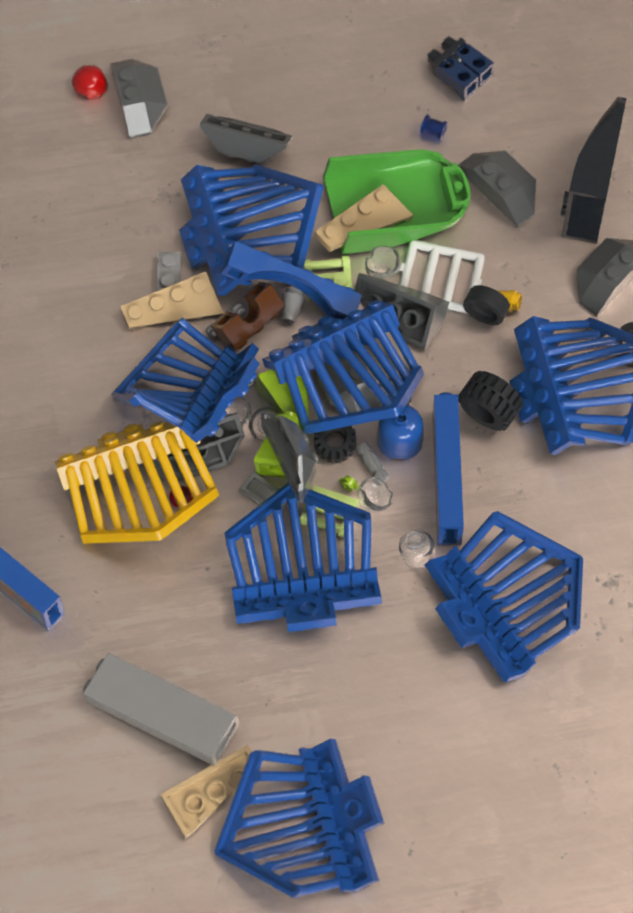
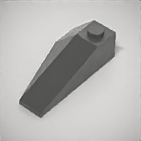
[354,273,449,349]

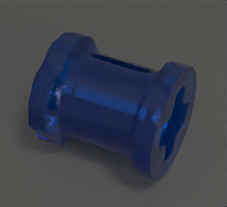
[420,114,448,141]

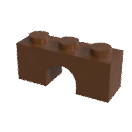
[211,282,285,350]

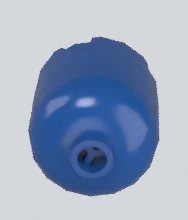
[377,405,424,460]

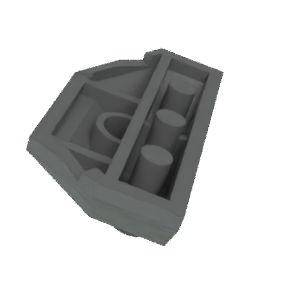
[110,59,167,139]
[200,114,292,163]
[458,151,536,227]
[577,238,633,317]
[313,351,380,413]
[153,413,245,480]
[261,413,319,503]

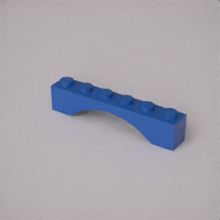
[221,241,362,320]

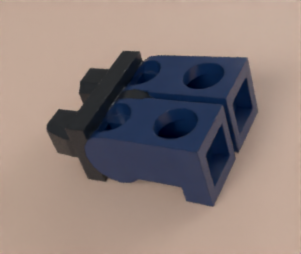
[427,36,494,101]

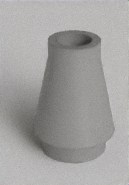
[281,288,305,324]

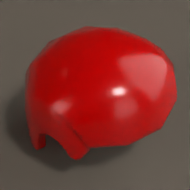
[71,65,108,100]

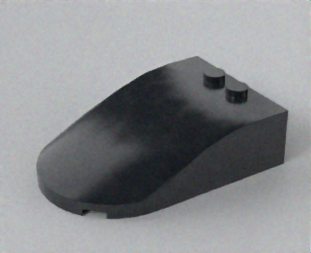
[560,97,627,244]

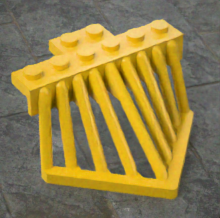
[54,422,219,544]

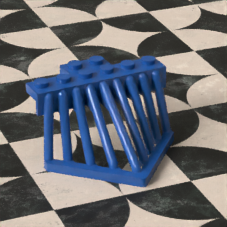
[179,164,323,296]
[262,300,424,434]
[509,316,633,455]
[111,317,260,443]
[225,483,382,632]
[425,511,583,683]
[214,739,384,898]

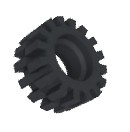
[314,426,356,463]

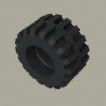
[458,371,523,431]

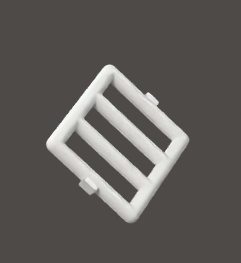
[399,240,485,314]

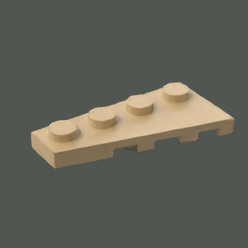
[314,184,413,252]
[120,271,224,329]
[160,745,252,839]

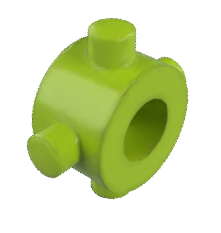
[339,475,358,492]

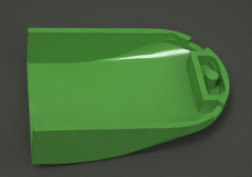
[322,149,470,254]

